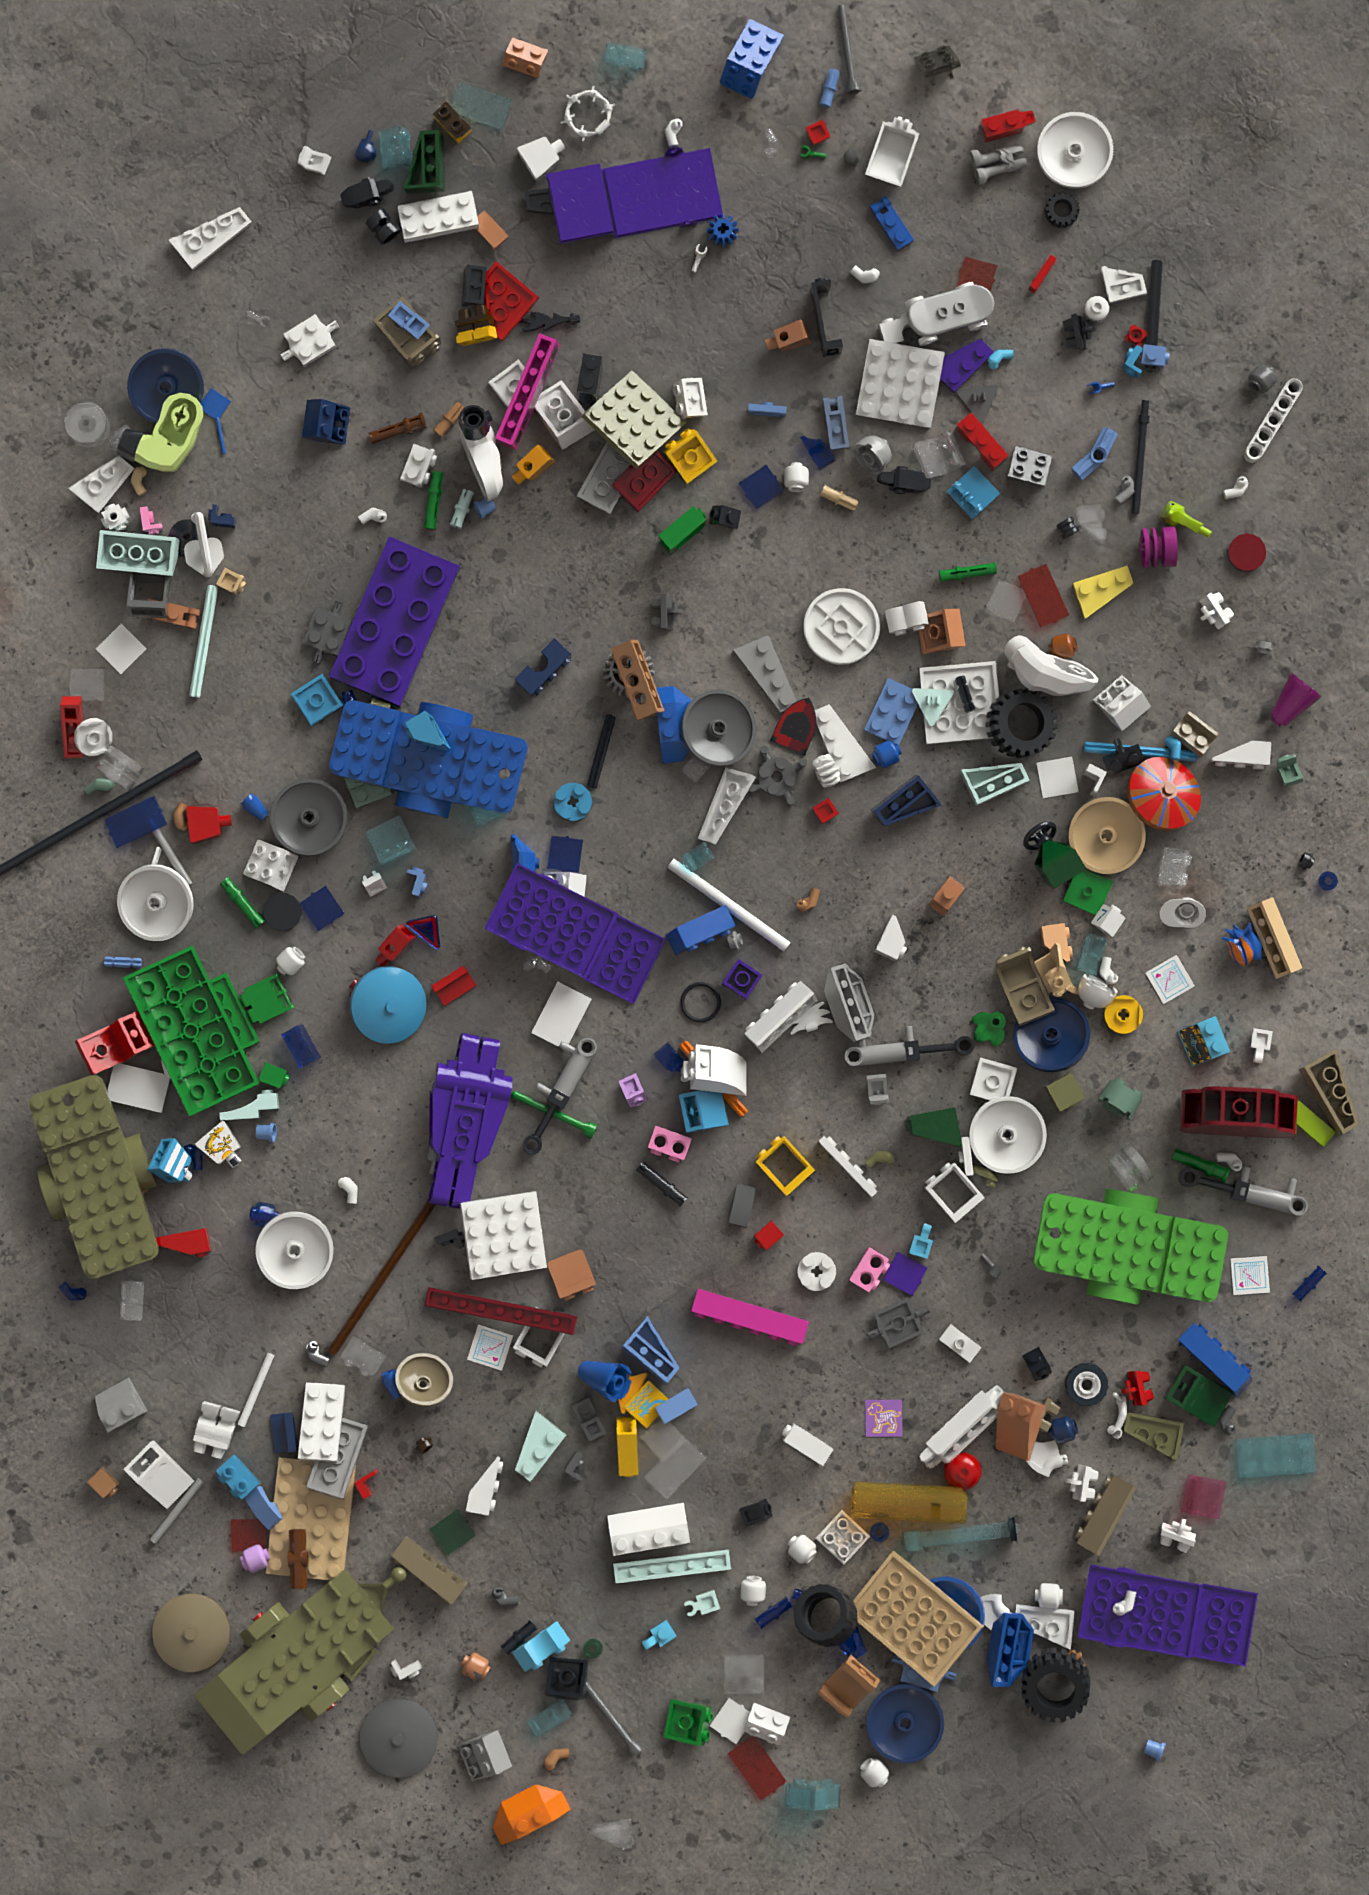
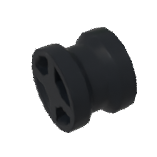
[1056,517,1080,539]

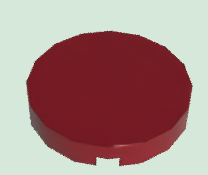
[1228,533,1266,572]

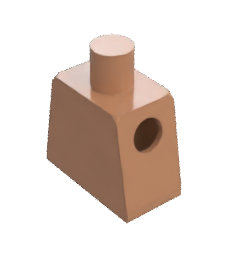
[765,320,812,352]
[928,876,965,916]

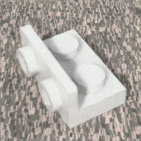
[673,378,708,419]
[400,444,437,488]

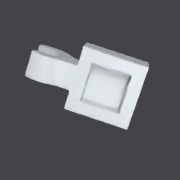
[1250,1028,1273,1063]

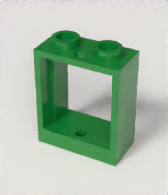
[658,506,706,556]

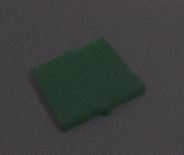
[430,1509,476,1555]

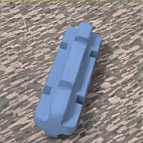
[104,956,142,969]

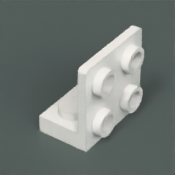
[243,840,299,892]

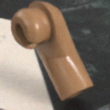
[172,802,188,831]
[796,888,821,911]
[544,1748,570,1770]

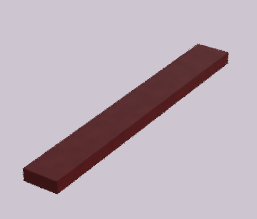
[425,1287,578,1335]

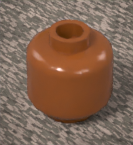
[1048,633,1078,659]

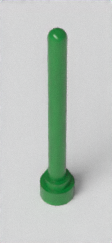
[511,1091,598,1139]

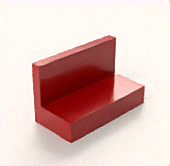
[432,965,477,1006]
[354,1468,378,1499]

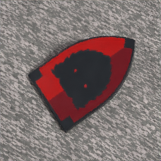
[770,697,816,756]

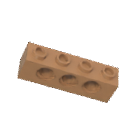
[611,640,664,720]

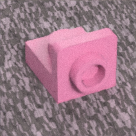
[140,506,163,535]

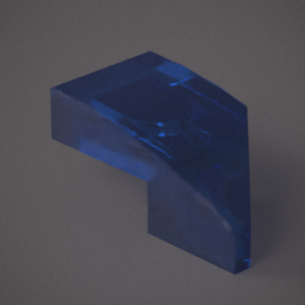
[800,435,835,470]
[653,1042,684,1072]

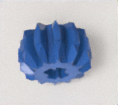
[707,214,739,247]

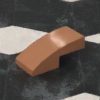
[475,211,509,250]

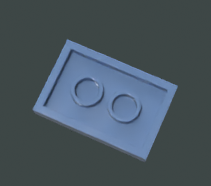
[864,678,918,745]

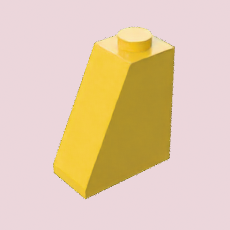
[617,1416,638,1477]

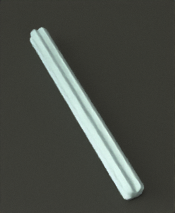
[189,585,218,698]

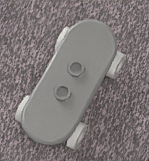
[905,282,995,346]

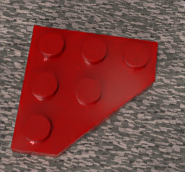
[485,261,540,342]

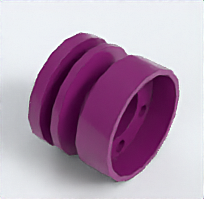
[1139,526,1178,568]

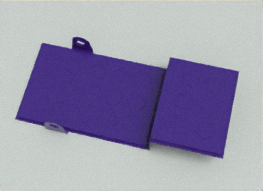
[546,147,723,244]
[484,863,666,1004]
[1078,1565,1258,1666]

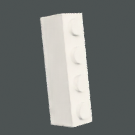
[744,981,818,1053]
[607,1503,690,1556]

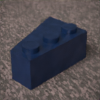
[871,775,942,826]

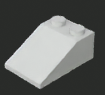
[534,380,594,450]

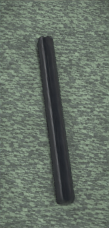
[1145,260,1163,372]

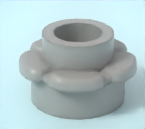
[1254,641,1273,654]
[727,931,743,950]

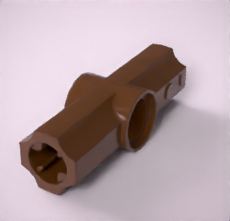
[288,1529,309,1589]

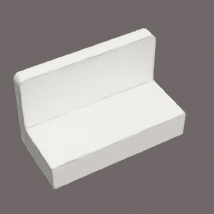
[1083,764,1107,796]

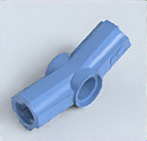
[1071,427,1118,481]

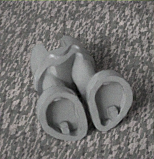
[970,146,1027,185]

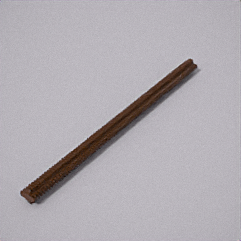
[327,1200,436,1356]

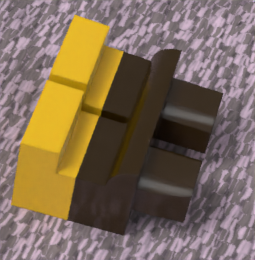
[433,101,472,144]
[455,305,497,346]

